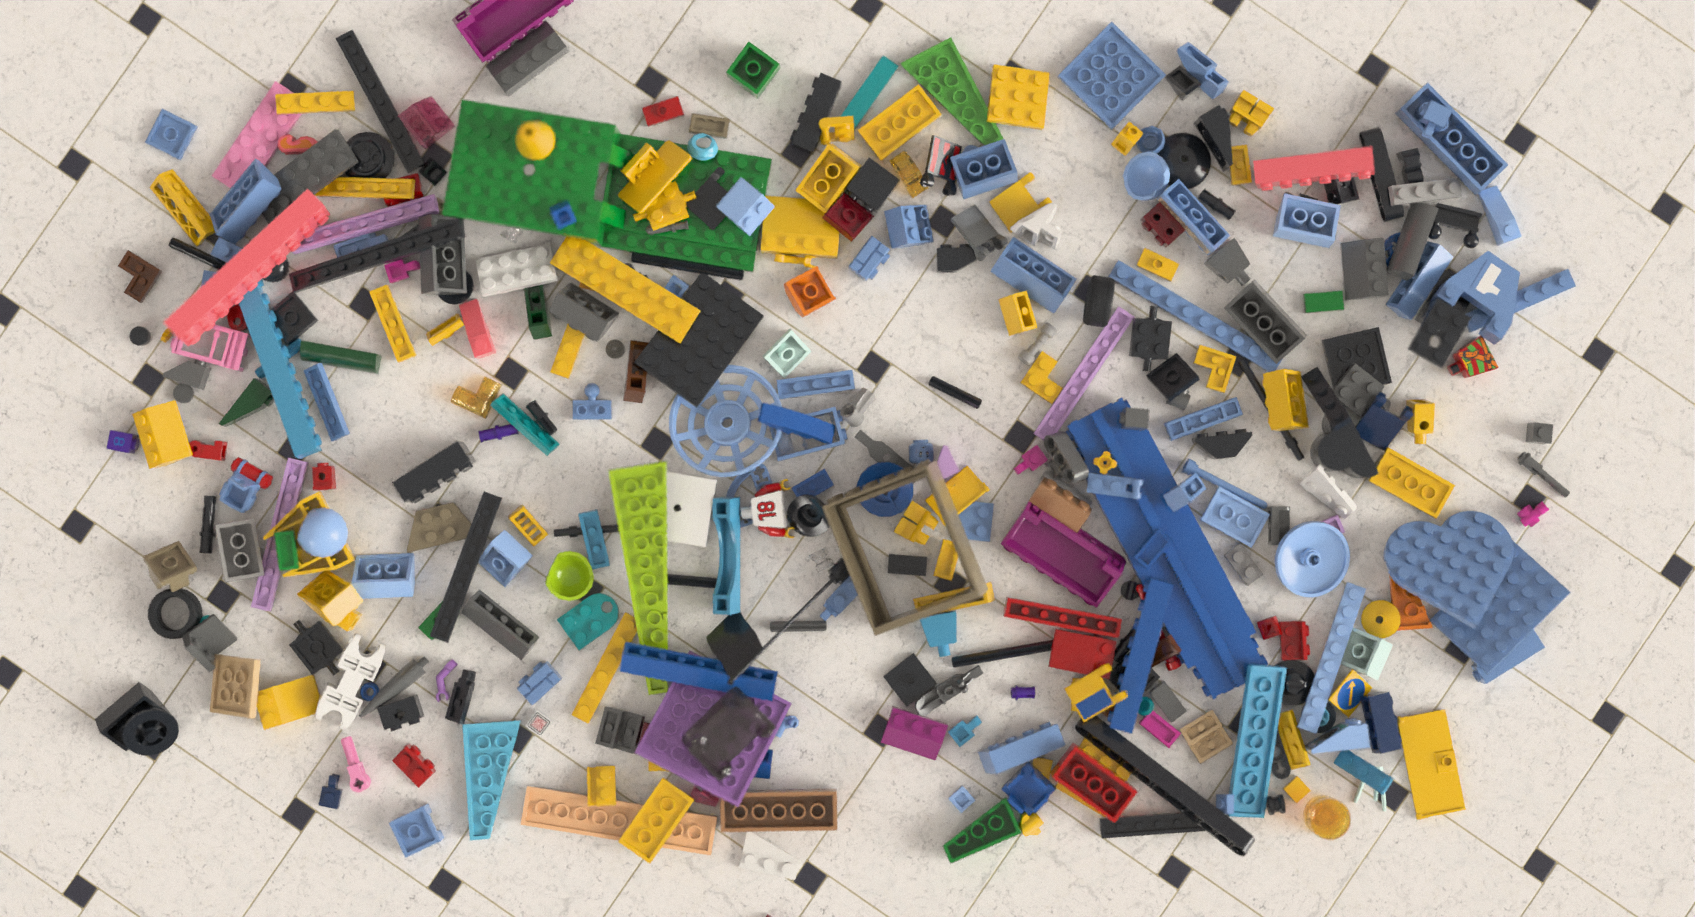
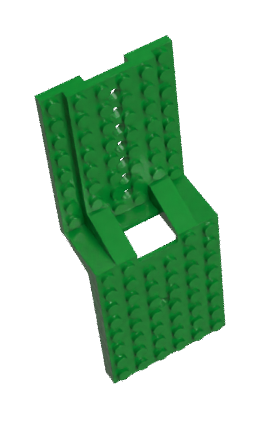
[442,99,772,272]

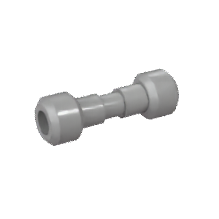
[1019,323,1057,365]

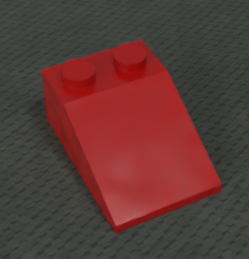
[1048,629,1117,679]

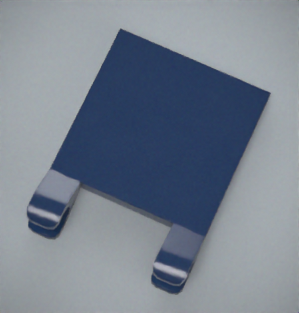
[1355,392,1413,451]

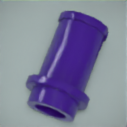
[1011,685,1035,700]

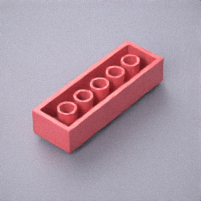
[1253,146,1374,191]

